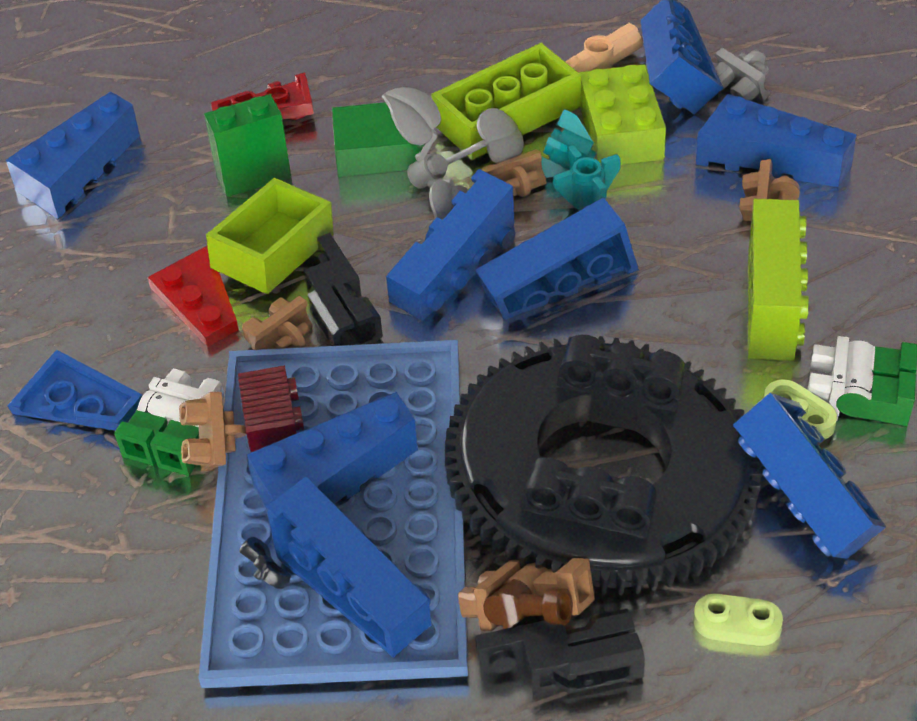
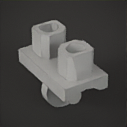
[714,47,770,101]

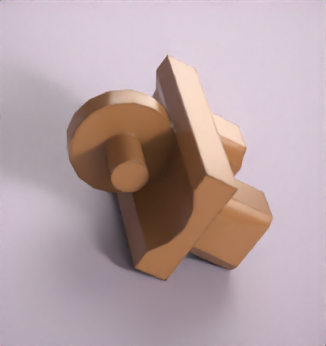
[481,149,547,197]
[739,159,800,222]
[242,296,313,350]
[179,392,247,471]

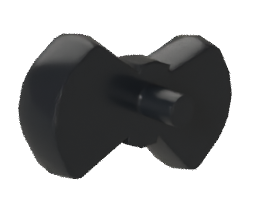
[239,537,292,589]

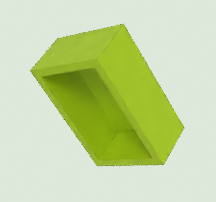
[579,64,666,165]
[206,178,334,295]

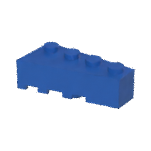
[640,0,723,114]
[6,92,140,219]
[696,94,857,187]
[386,169,516,321]
[475,197,639,320]
[247,392,418,507]
[733,392,886,559]
[266,476,432,657]

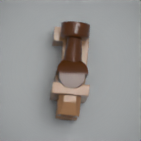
[458,558,595,631]

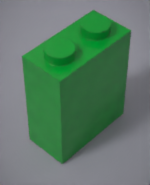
[204,94,292,197]
[332,102,424,177]

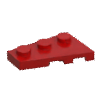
[211,72,314,120]
[148,246,239,347]

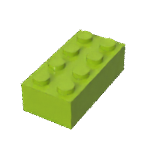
[432,43,581,160]
[748,198,809,361]

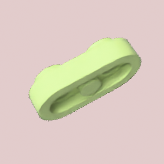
[764,379,837,440]
[693,593,783,646]

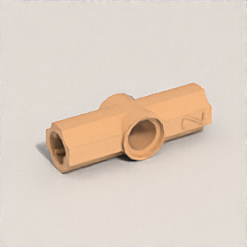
[565,23,643,73]

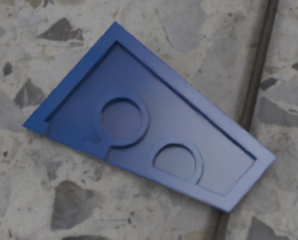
[7,350,143,431]

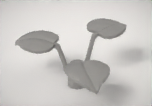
[381,87,524,220]

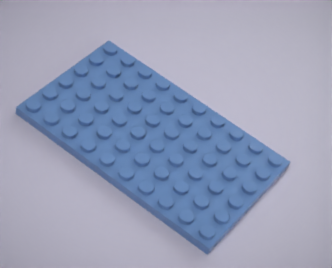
[199,340,468,688]

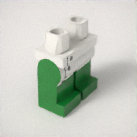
[807,336,917,426]
[114,368,225,477]

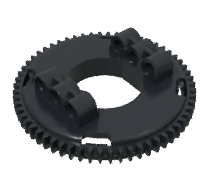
[444,334,762,596]

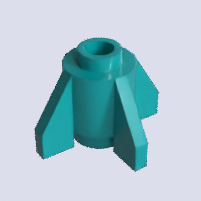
[541,109,597,178]
[553,145,620,210]

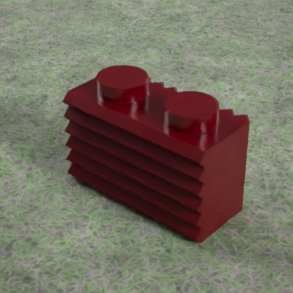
[238,365,304,453]

